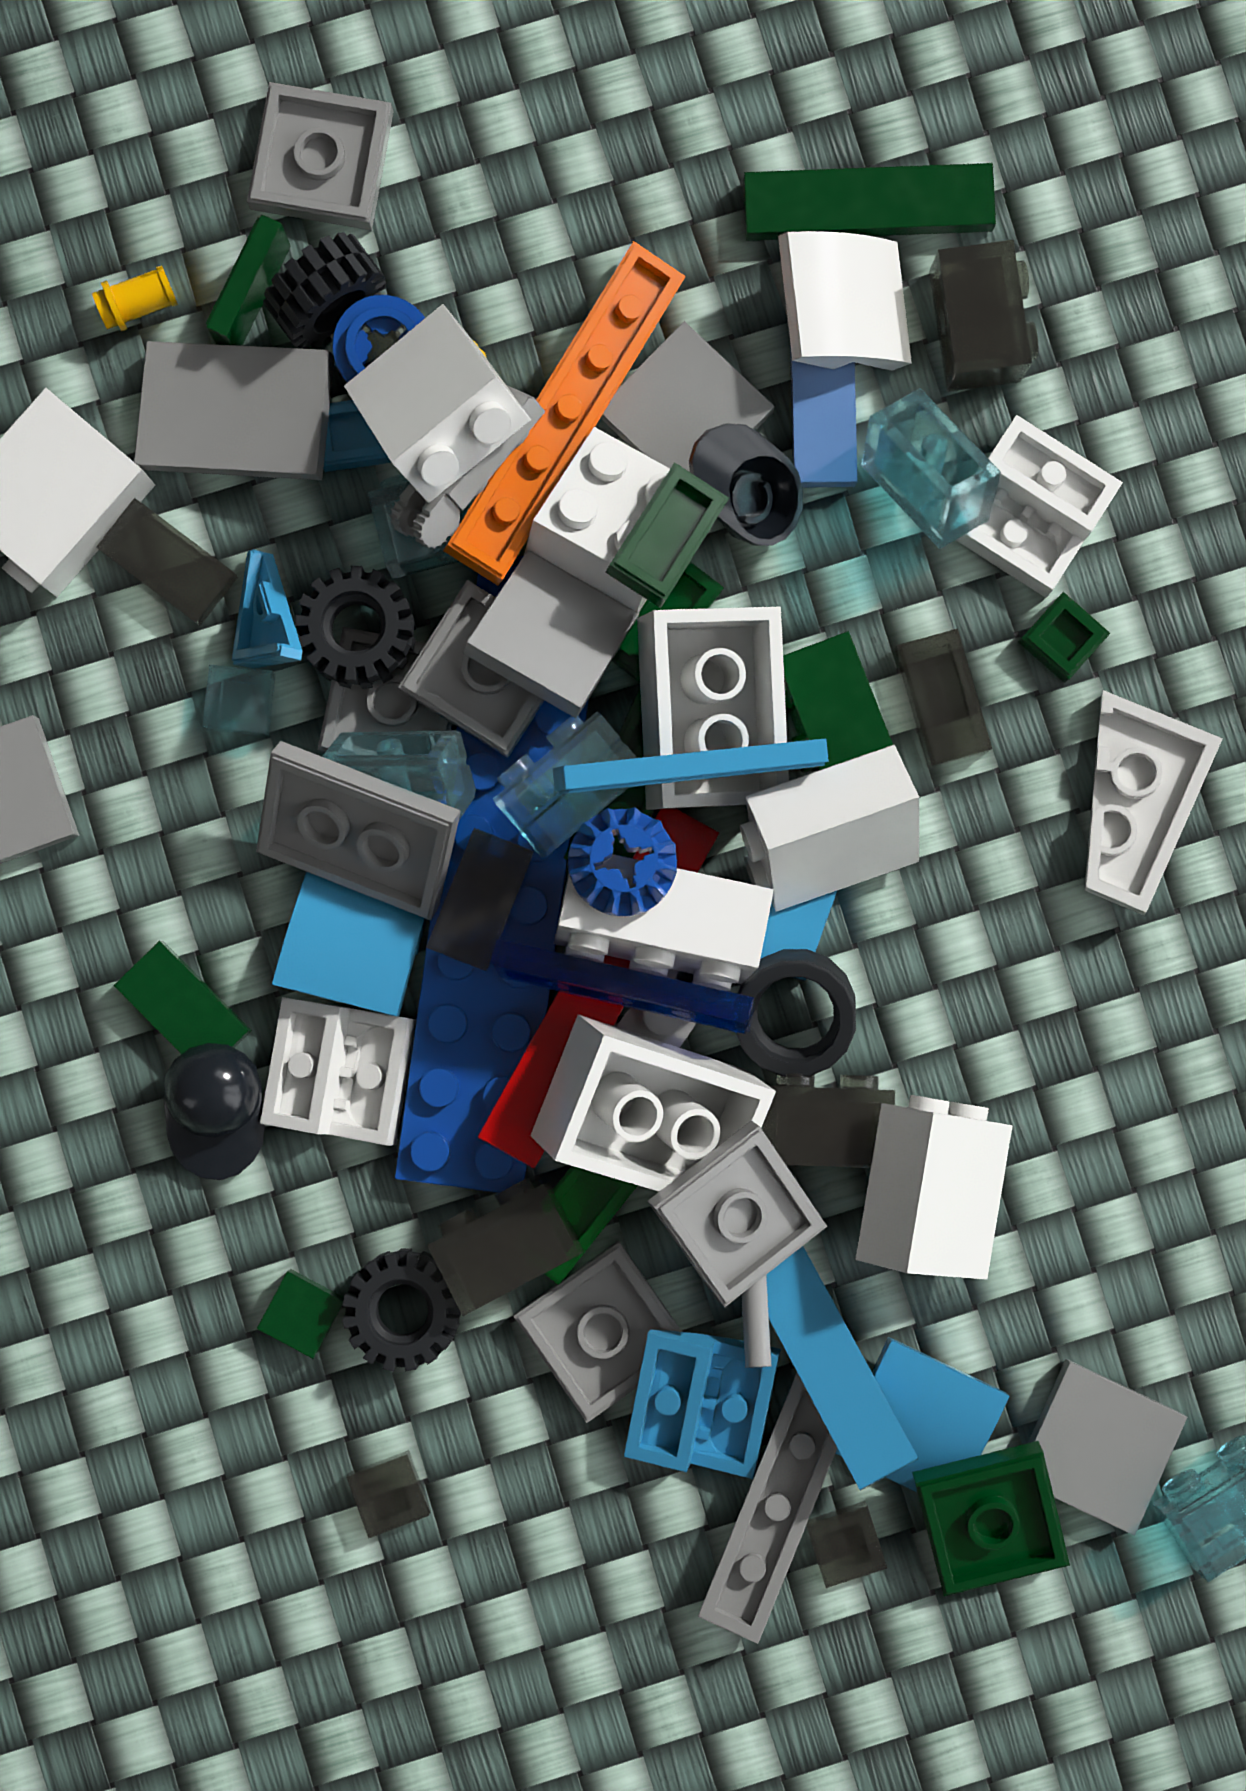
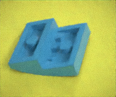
[272,872,427,1017]
[624,1330,781,1479]
[835,1337,1010,1492]

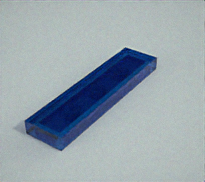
[491,939,755,1034]

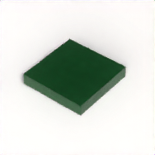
[912,1441,1070,1596]

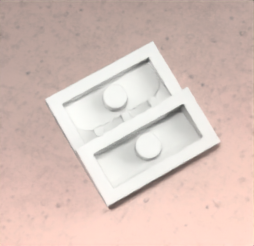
[778,231,912,371]
[941,415,1123,598]
[260,997,417,1145]

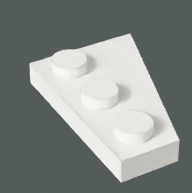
[1085,690,1223,915]

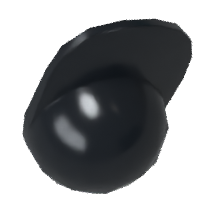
[689,423,803,546]
[163,1043,265,1180]

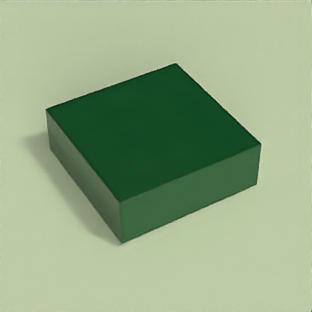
[1018,592,1110,683]
[257,1269,344,1359]

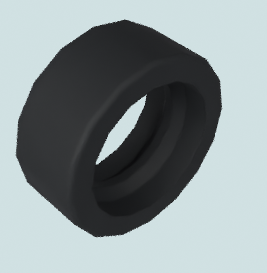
[734,949,856,1077]

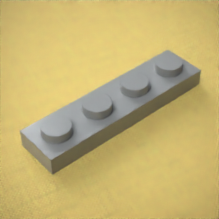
[698,1373,837,1644]

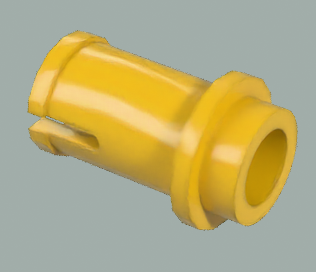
[92,265,178,331]

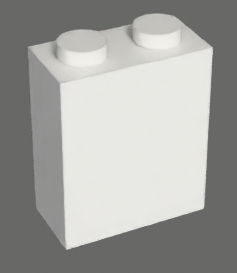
[344,304,531,503]
[0,388,155,597]
[740,745,919,912]
[856,1095,1012,1279]

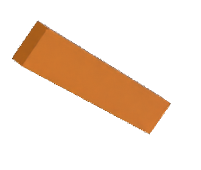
[443,241,686,586]

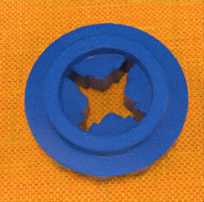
[333,295,425,383]
[568,807,677,916]

